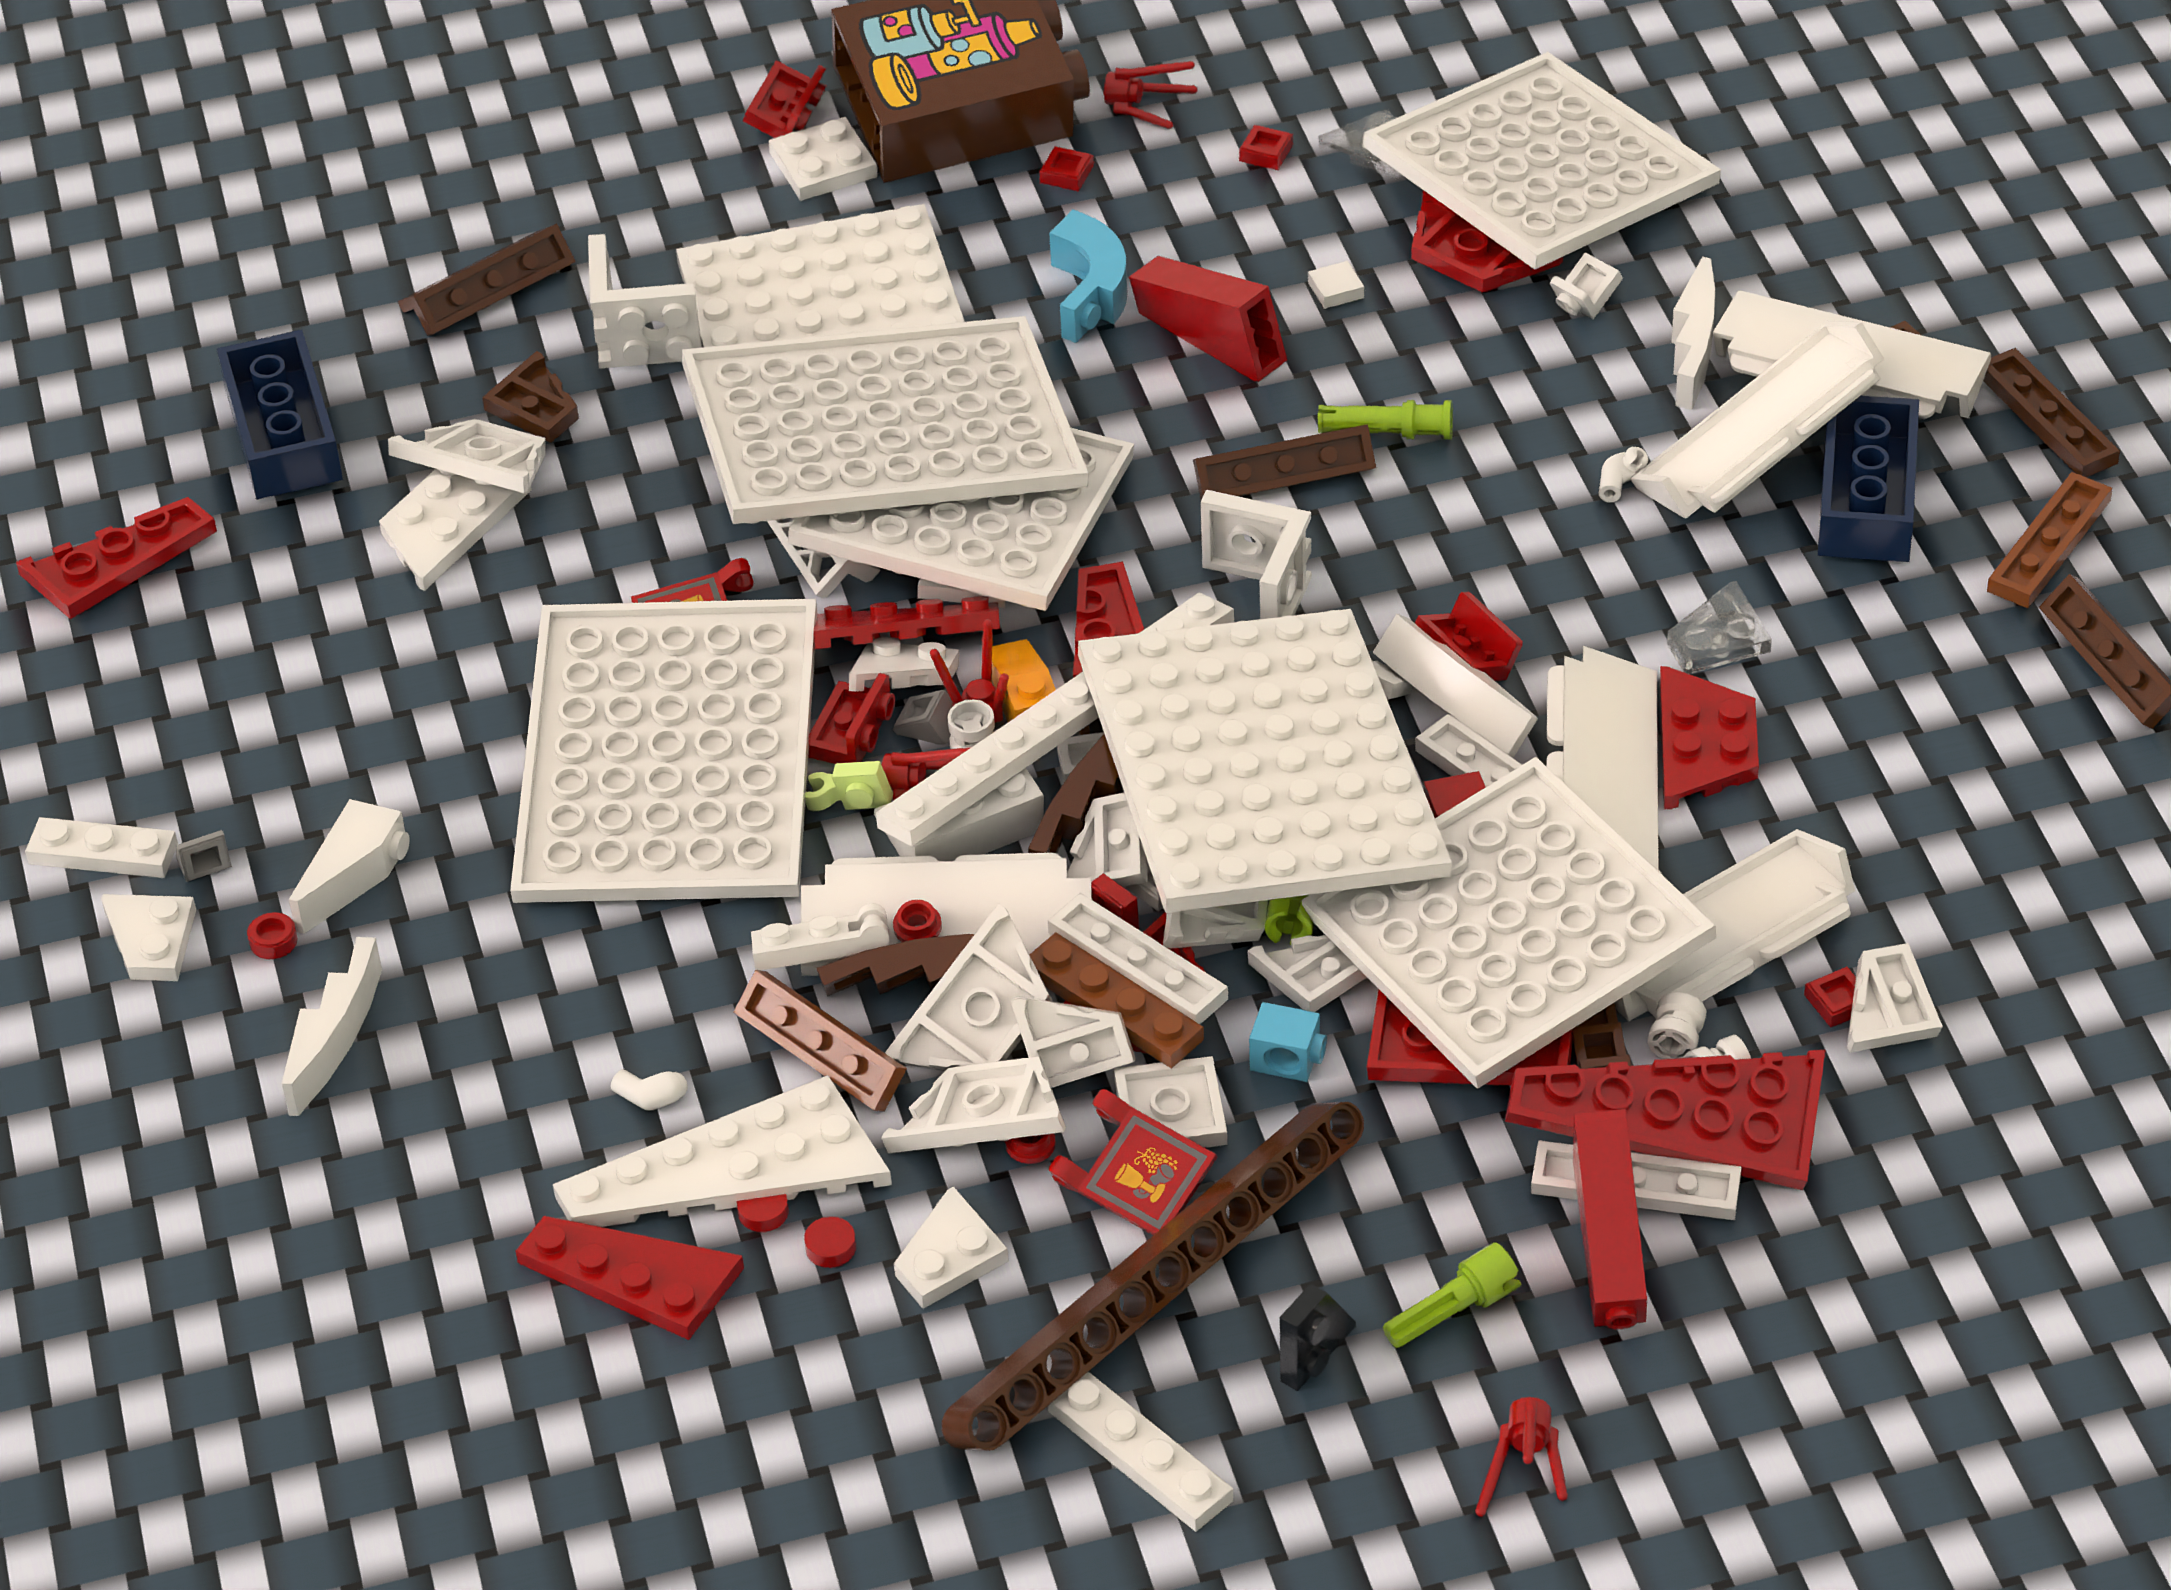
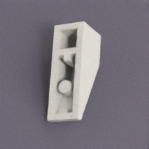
[289,799,410,934]

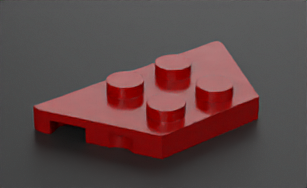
[1411,190,1563,293]
[1660,666,1759,809]

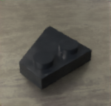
[1280,1283,1356,1391]

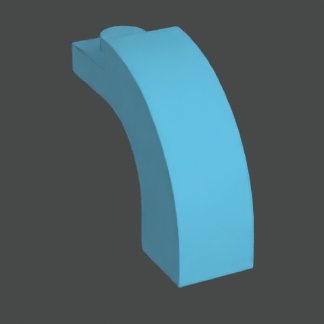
[1049,209,1127,343]

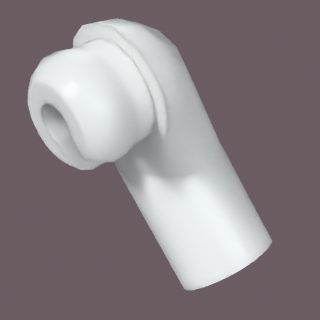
[1599,447,1648,502]
[611,1069,688,1111]

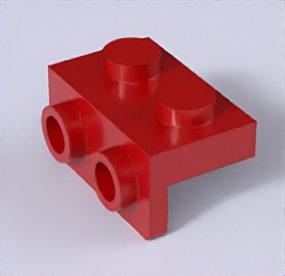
[742,60,827,138]
[1415,592,1523,681]
[808,673,895,764]

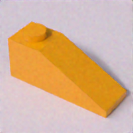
[992,639,1056,723]

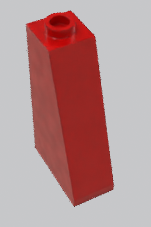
[1129,256,1287,382]
[1573,1109,1647,1329]

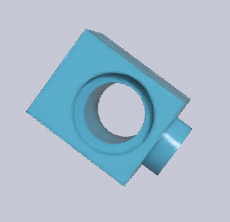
[1249,1002,1327,1082]

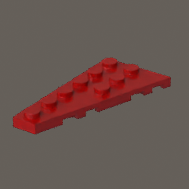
[1505,1049,1826,1190]

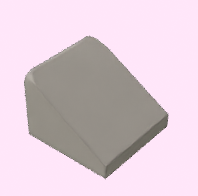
[893,690,953,744]
[176,830,232,882]

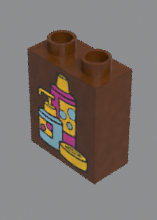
[831,0,1090,183]

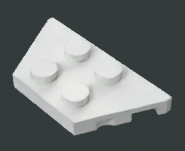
[388,419,546,493]
[379,469,532,591]
[1163,900,1268,949]
[885,903,1052,1071]
[881,1056,1066,1153]

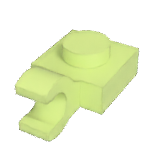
[805,761,893,811]

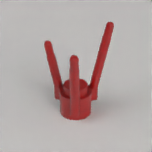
[1104,61,1198,129]
[930,619,1009,723]
[881,748,970,801]
[1475,1397,1568,1517]

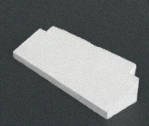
[1713,290,1991,419]
[1630,321,1884,519]
[1546,646,1659,870]
[1614,829,1855,1022]
[801,853,1092,976]

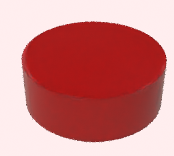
[247,912,298,959]
[737,1194,789,1232]
[804,1217,856,1268]

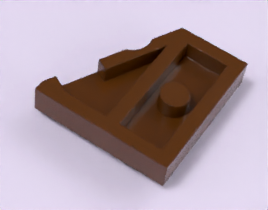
[482,351,579,443]

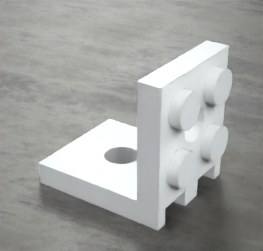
[588,234,702,369]
[1201,490,1311,619]

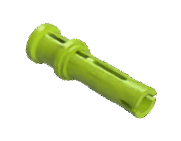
[1318,400,1453,440]

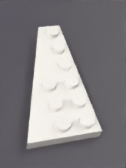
[553,1075,892,1227]

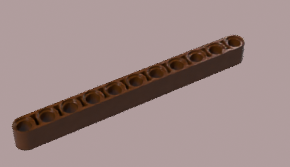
[942,1102,1364,1451]

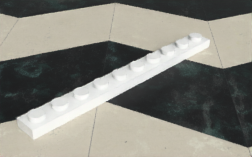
[876,592,1234,846]

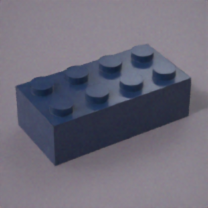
[216,329,343,500]
[1817,395,1919,562]

